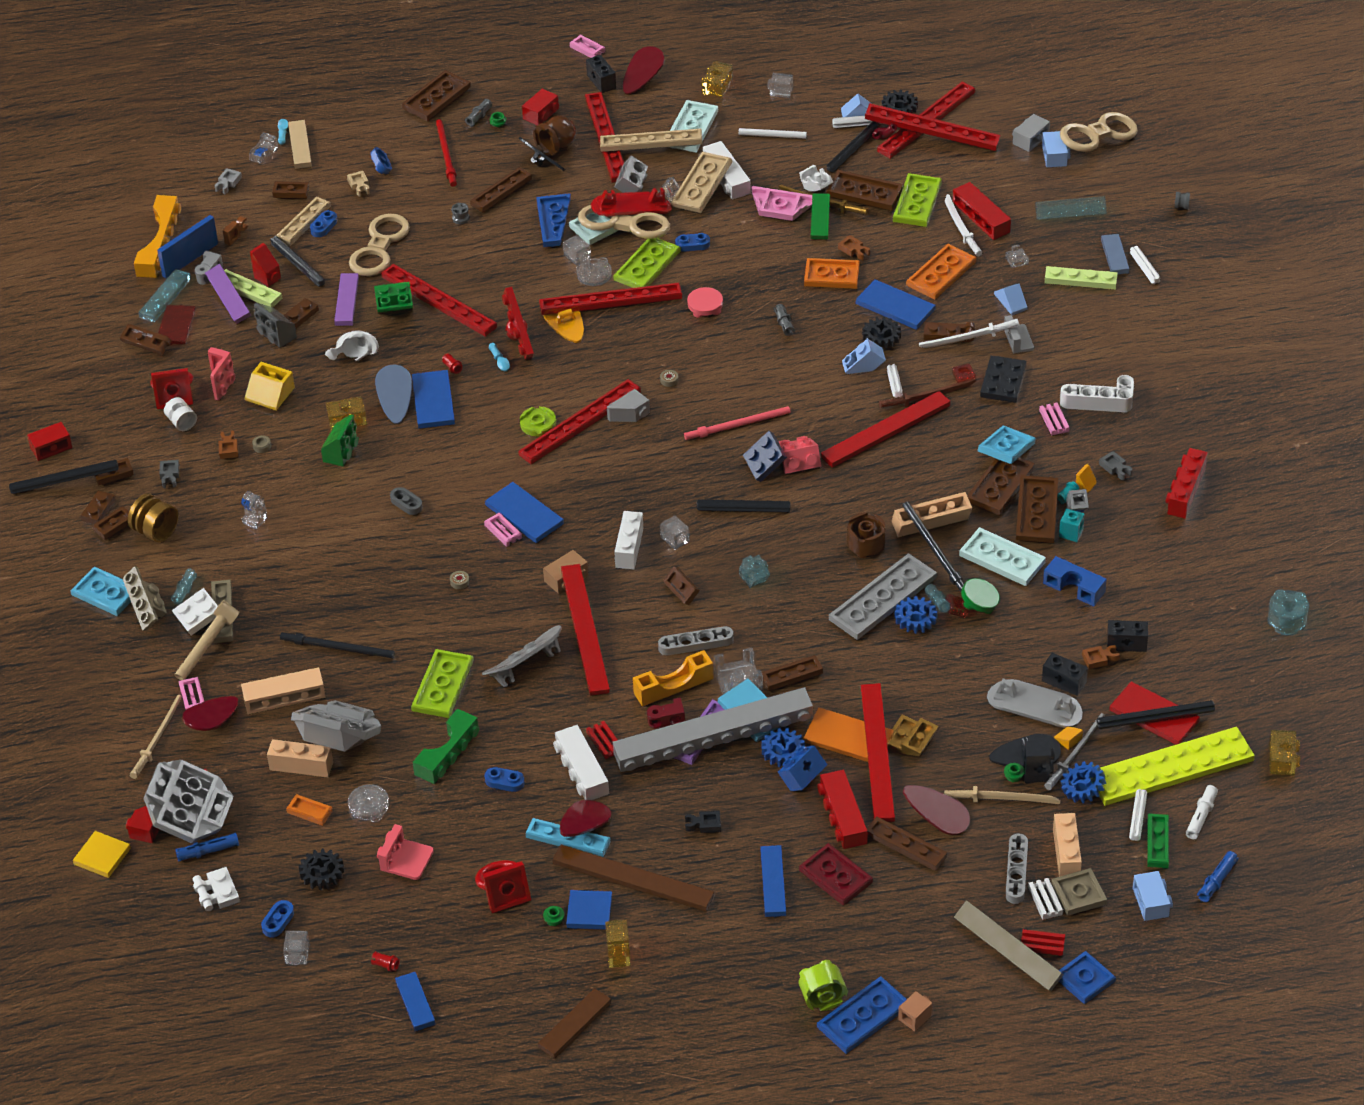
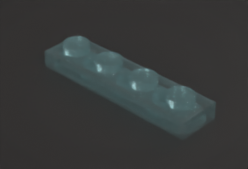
[1035,196,1107,220]
[138,269,191,322]

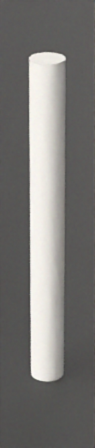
[739,128,807,139]

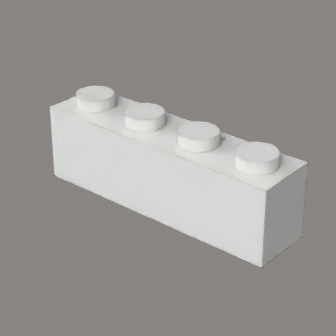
[703,141,751,200]
[553,725,609,800]

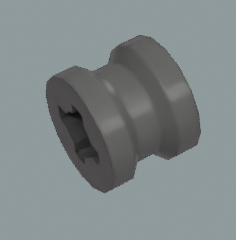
[1174,191,1190,210]
[451,203,470,224]

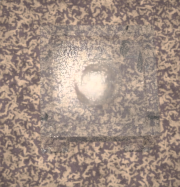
[714,647,763,695]

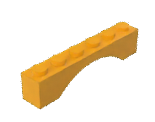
[134,195,181,278]

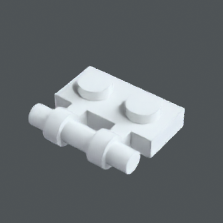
[193,867,240,911]

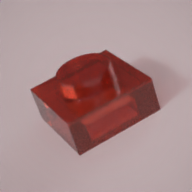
[952,363,976,383]
[945,594,968,618]

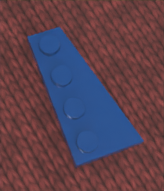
[536,193,571,247]

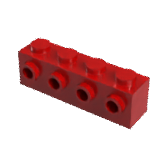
[1165,448,1208,519]

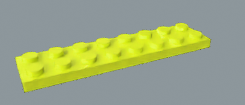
[1098,727,1255,806]

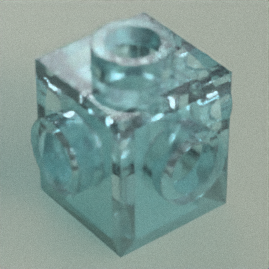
[739,555,770,588]

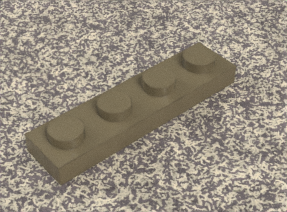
[211,579,233,643]

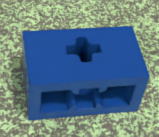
[778,746,827,791]

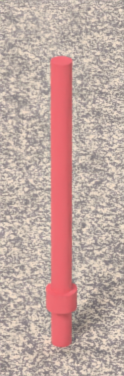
[684,406,790,440]

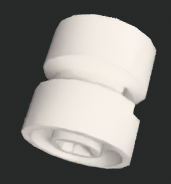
[164,397,197,431]

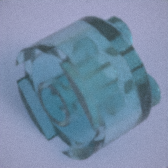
[1267,589,1309,635]

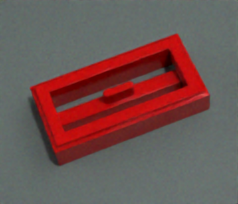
[586,721,618,759]
[1021,929,1065,956]

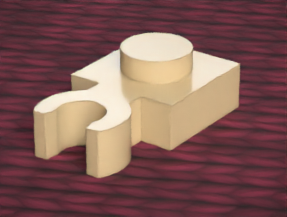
[347,171,370,197]

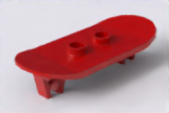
[591,188,672,216]

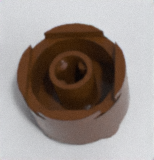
[847,512,885,558]

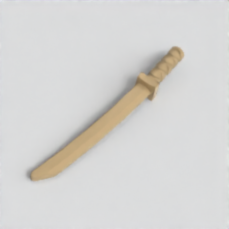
[130,695,181,779]
[944,786,1060,804]

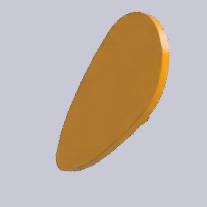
[543,309,584,343]

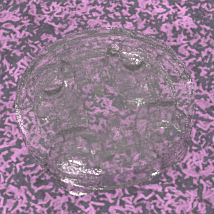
[576,257,612,286]
[348,784,389,822]

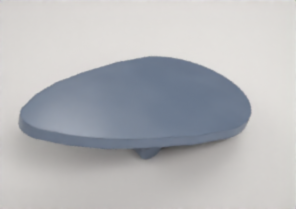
[375,365,412,424]

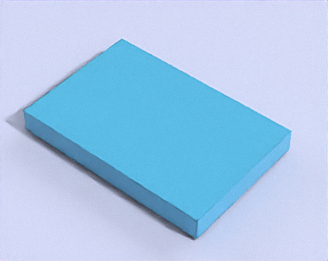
[978,425,1036,464]
[71,566,131,616]
[717,678,777,742]

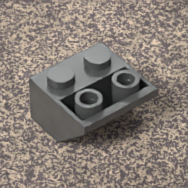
[254,303,297,348]

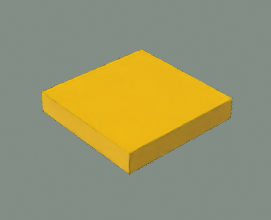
[73,831,131,878]

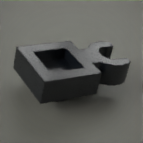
[685,811,721,833]

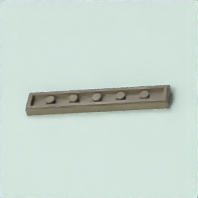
[954,900,1064,992]

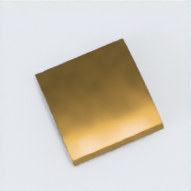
[887,714,939,756]

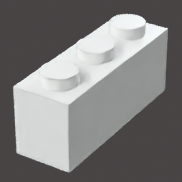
[615,511,643,569]

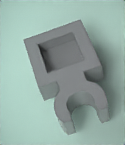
[215,168,242,194]

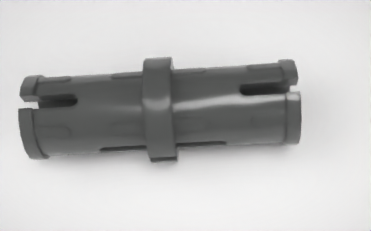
[465,99,492,126]
[774,304,795,336]

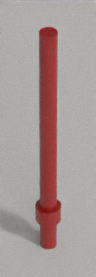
[436,119,457,187]

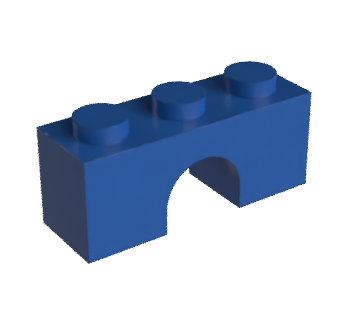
[1043,556,1107,606]

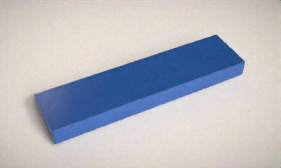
[760,845,786,917]

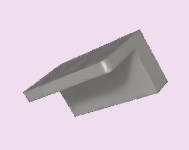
[1004,315,1034,354]

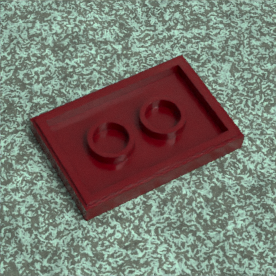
[799,843,873,906]

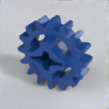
[895,596,937,634]
[761,728,805,767]
[1061,761,1106,803]

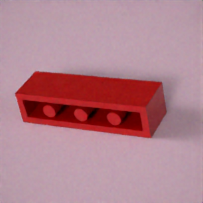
[953,182,1012,240]
[817,770,867,849]

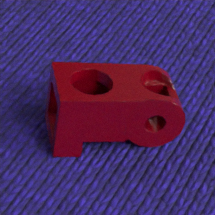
[647,697,685,729]

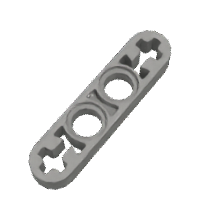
[658,626,734,655]
[1006,833,1028,904]

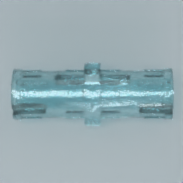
[171,569,197,605]
[925,584,951,613]

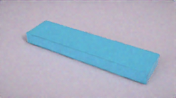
[526,818,610,857]

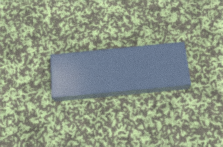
[1101,234,1129,274]

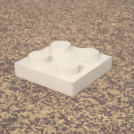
[172,588,218,636]

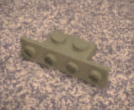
[123,566,167,631]

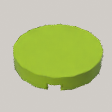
[520,406,557,436]

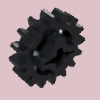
[882,89,918,114]
[862,317,901,349]
[299,848,345,890]

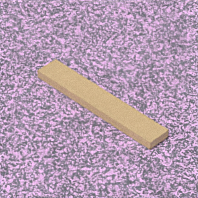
[600,129,702,152]

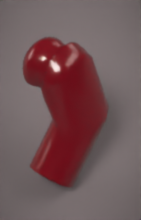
[872,123,897,140]

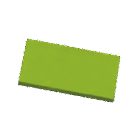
[893,173,942,227]
[613,238,681,288]
[411,649,474,718]

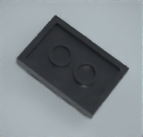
[980,355,1027,403]

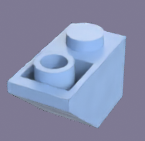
[842,338,886,374]

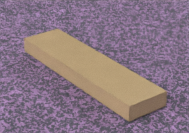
[288,120,312,169]
[276,196,331,246]

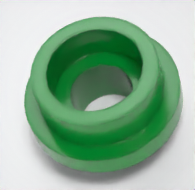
[490,112,506,127]
[1004,763,1025,782]
[543,906,564,926]

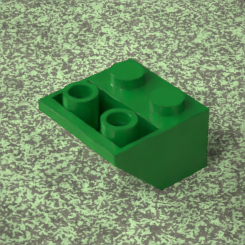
[374,282,413,314]
[321,414,359,467]

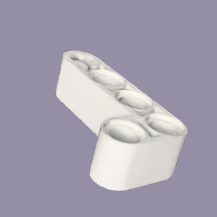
[1060,375,1134,412]

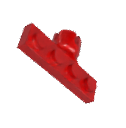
[502,287,534,360]

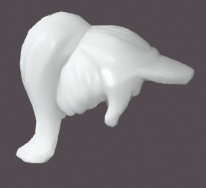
[325,331,379,361]

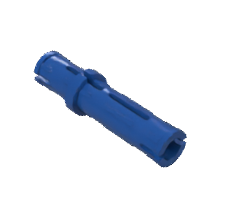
[175,833,239,862]
[1197,851,1239,902]

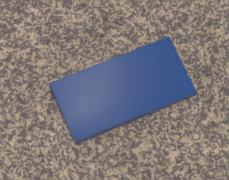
[157,215,218,279]
[856,279,935,330]
[412,370,455,429]
[485,482,564,543]
[817,976,907,1054]

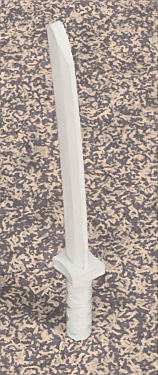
[945,194,982,256]
[919,318,1019,348]

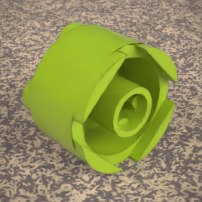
[799,960,848,1011]

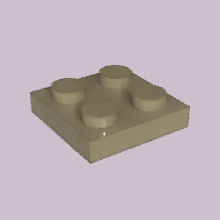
[1051,868,1107,916]

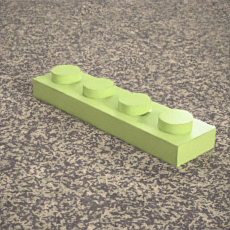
[1045,266,1118,290]
[224,269,282,307]

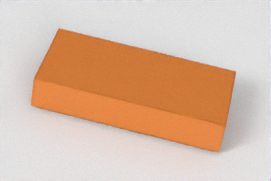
[286,794,333,826]

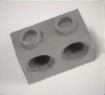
[614,156,648,193]

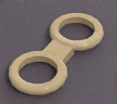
[1060,112,1138,152]
[578,205,670,239]
[349,214,410,276]

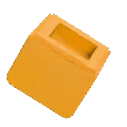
[1076,464,1097,493]
[1054,726,1083,750]

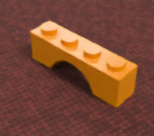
[633,650,714,707]

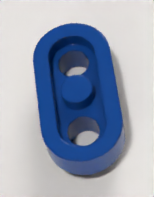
[370,147,392,174]
[310,210,337,237]
[675,233,710,252]
[484,767,525,792]
[261,900,294,937]

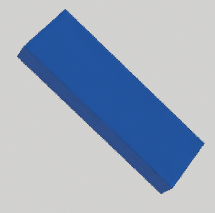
[395,972,435,1031]

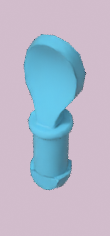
[277,119,288,145]
[489,343,510,372]

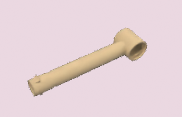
[174,600,240,681]

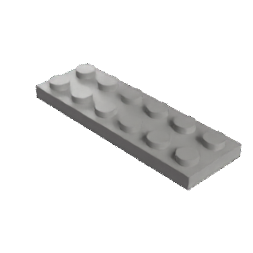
[829,553,937,640]

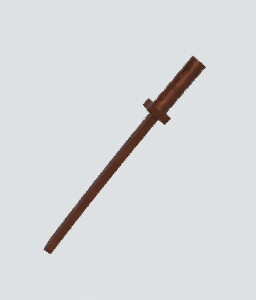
[879,378,976,408]

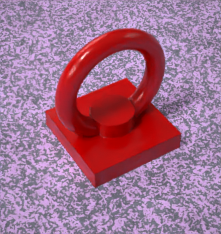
[150,368,194,409]
[475,860,532,913]

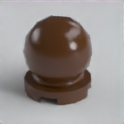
[533,116,576,157]

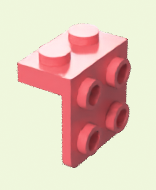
[208,347,236,401]
[779,436,821,474]
[377,824,434,880]

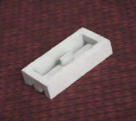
[1028,878,1063,920]

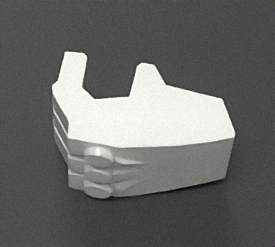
[799,165,833,191]

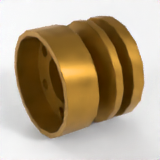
[128,494,179,543]

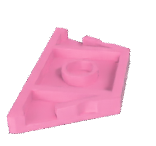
[752,186,812,221]

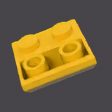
[245,362,295,411]

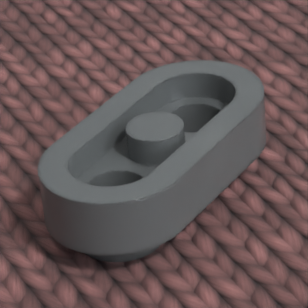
[390,487,423,515]

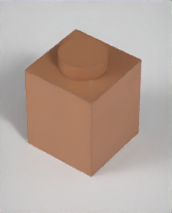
[898,991,932,1031]

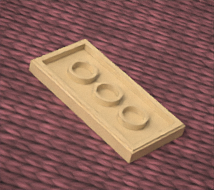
[670,152,733,213]

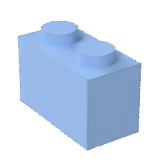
[1042,131,1070,167]
[1133,871,1173,921]

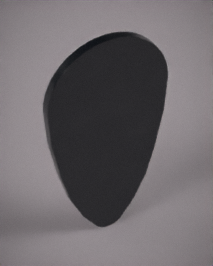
[519,137,566,171]
[989,734,1061,766]

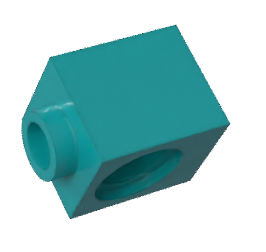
[1059,509,1085,542]

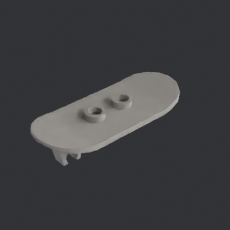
[482,625,562,687]
[987,678,1083,728]

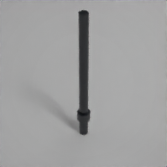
[902,501,964,592]
[280,632,395,658]

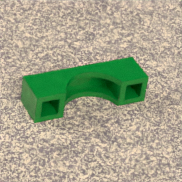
[413,709,479,784]

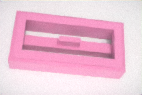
[570,35,605,58]
[1039,403,1069,436]
[484,513,522,547]
[178,677,204,709]

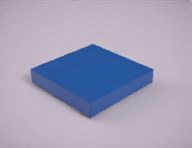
[566,890,612,930]
[1059,951,1116,1004]

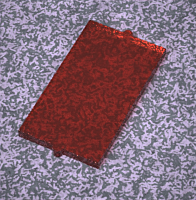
[157,304,196,345]

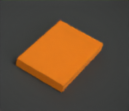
[804,258,860,289]

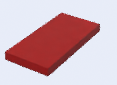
[1109,681,1200,745]

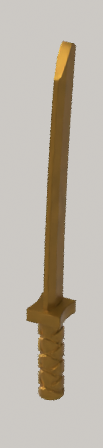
[779,185,869,215]

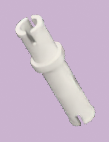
[1186,785,1218,840]

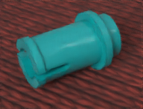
[1057,481,1080,504]

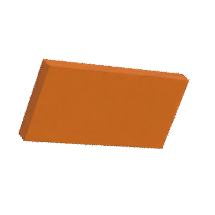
[906,244,977,300]
[803,707,894,762]

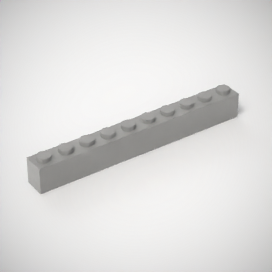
[613,687,813,772]

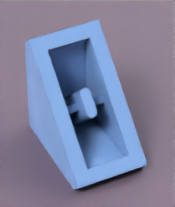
[841,94,872,117]
[994,283,1027,315]

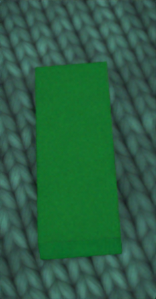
[811,193,830,239]
[1147,814,1169,868]

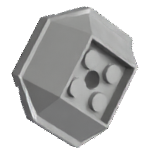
[291,700,381,752]
[144,760,234,843]

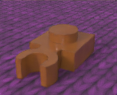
[223,216,248,245]
[838,235,870,260]
[218,430,239,459]
[1082,645,1120,669]

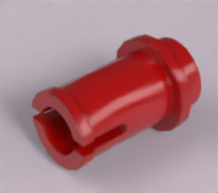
[442,353,463,374]
[371,951,400,972]

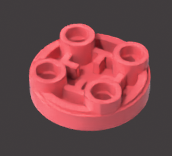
[687,287,723,318]

